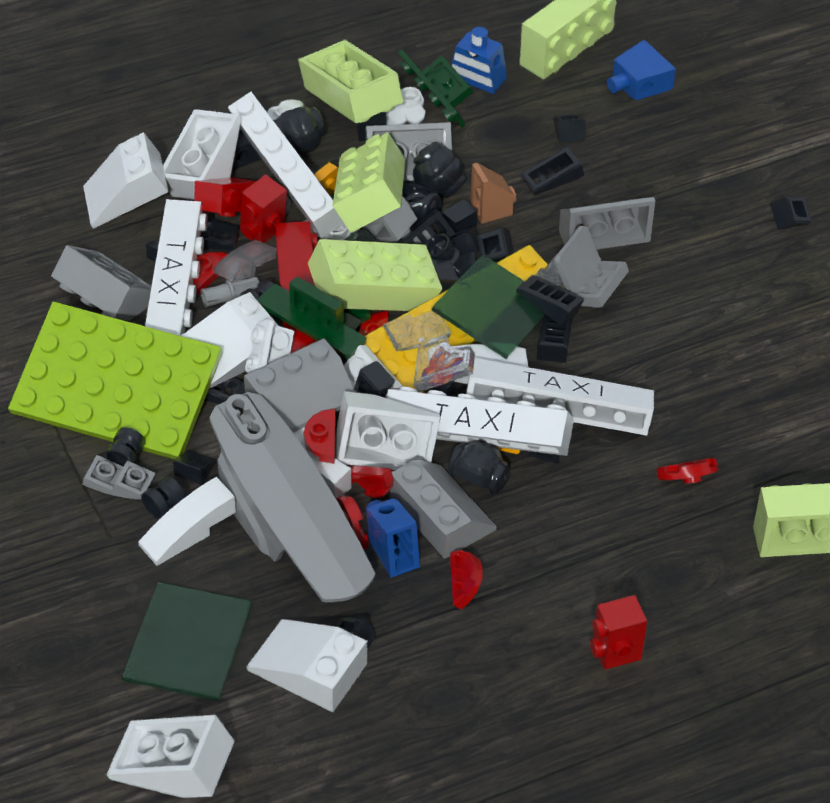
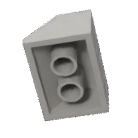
[365,122,452,181]
[559,197,655,249]
[51,245,152,321]
[244,339,354,432]
[390,459,496,559]

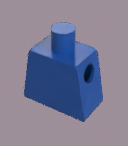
[607,40,676,100]
[366,499,420,578]

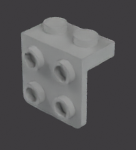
[555,226,629,307]

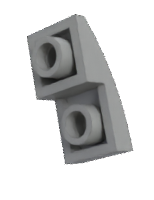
[82,455,156,500]

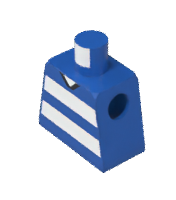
[451,27,507,94]

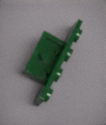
[398,49,473,128]
[257,276,366,359]

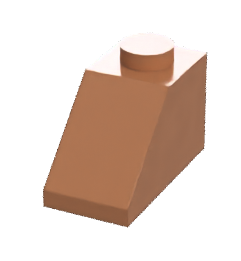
[470,163,516,224]

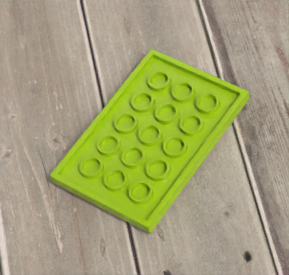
[8,302,223,460]

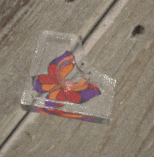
[413,335,475,392]

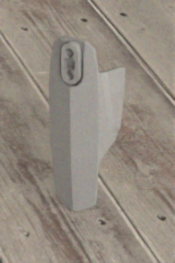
[210,392,375,602]

